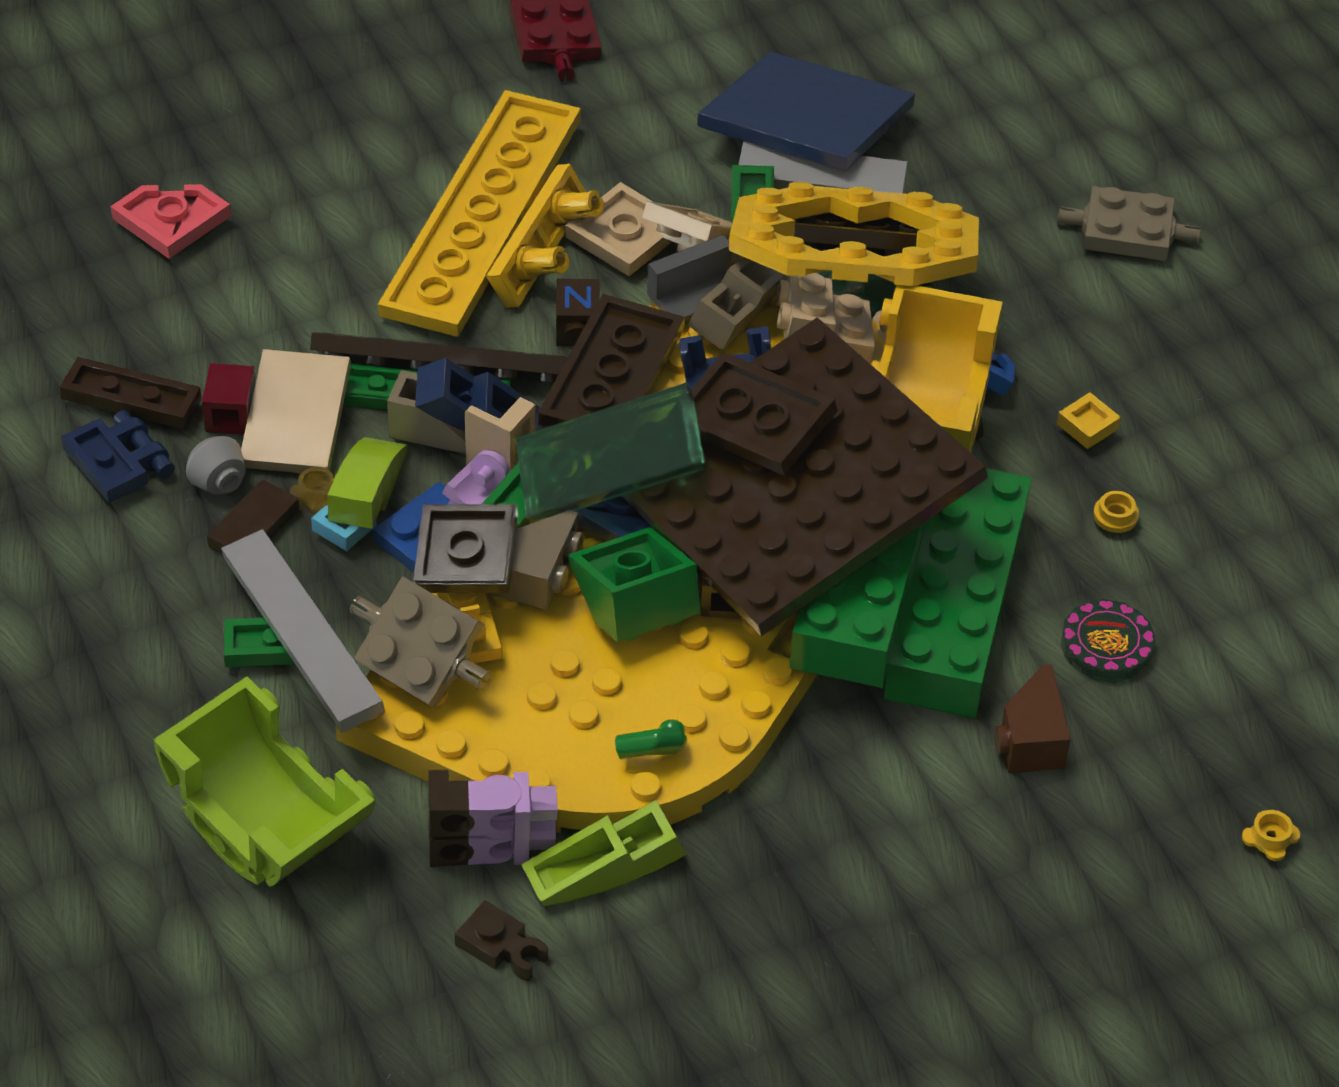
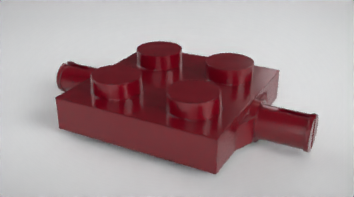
[509,0,602,81]

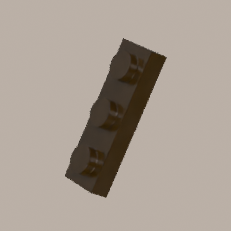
[60,357,202,430]

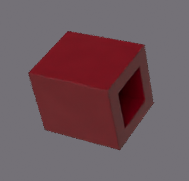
[202,363,256,435]

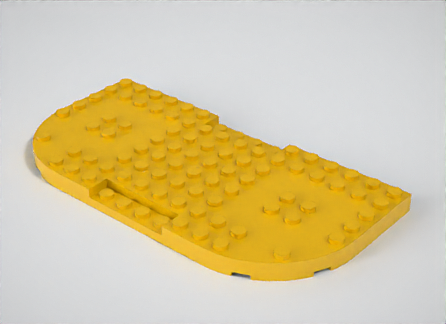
[335,263,885,833]

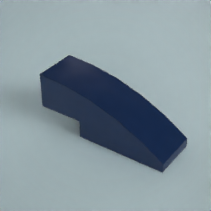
[415,358,542,445]

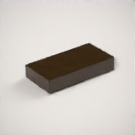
[207,479,300,554]

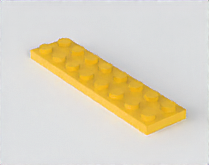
[378,90,581,337]

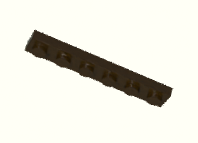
[310,332,568,382]

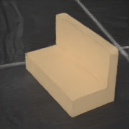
[465,397,535,470]

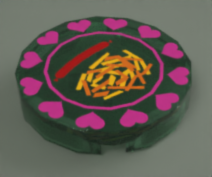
[1060,599,1155,682]

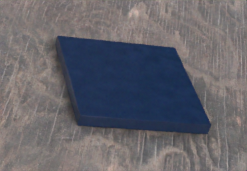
[697,51,915,171]

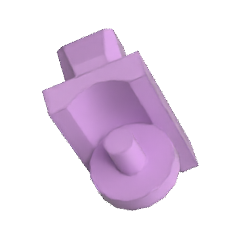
[442,448,511,504]

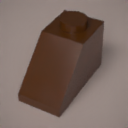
[994,664,1071,773]

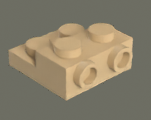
[642,201,743,263]
[776,273,875,362]

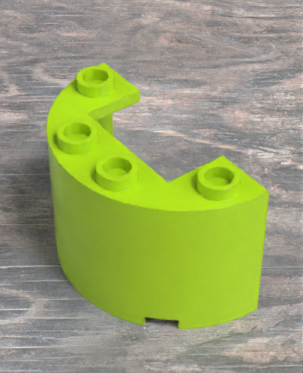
[153,677,376,887]

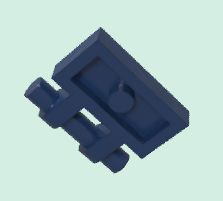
[61,410,175,503]

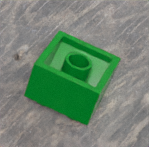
[568,527,701,642]

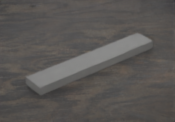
[221,529,385,733]

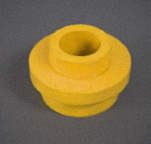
[1093,491,1139,533]

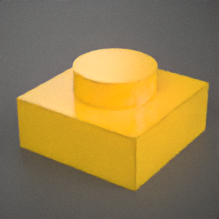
[1057,392,1121,449]

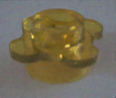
[290,467,334,513]

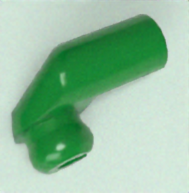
[615,719,687,759]

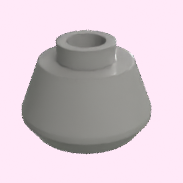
[186,436,245,495]

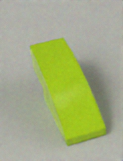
[327,437,408,529]
[521,800,687,906]

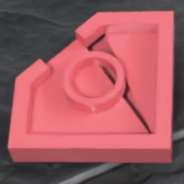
[110,184,231,259]

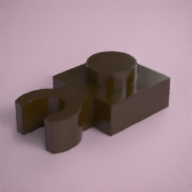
[455,900,548,981]

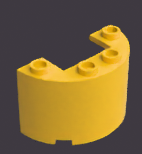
[871,285,1003,453]

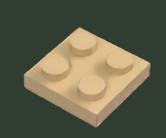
[566,182,673,276]

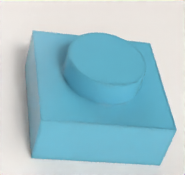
[311,504,377,551]

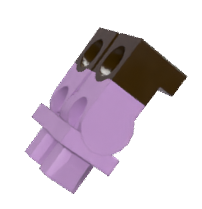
[428,770,558,867]

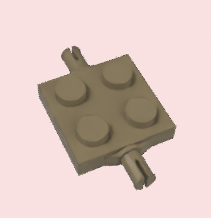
[1057,186,1201,261]
[350,576,491,708]

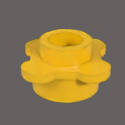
[1242,810,1300,861]

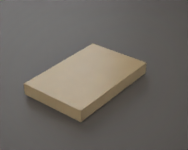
[241,349,351,476]

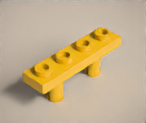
[486,164,604,308]

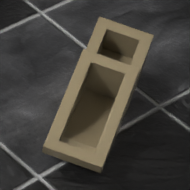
[688,257,788,350]

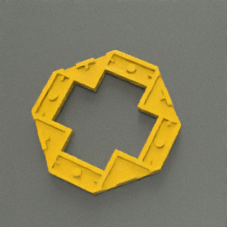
[729,182,979,286]

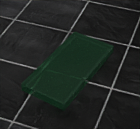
[515,383,705,523]

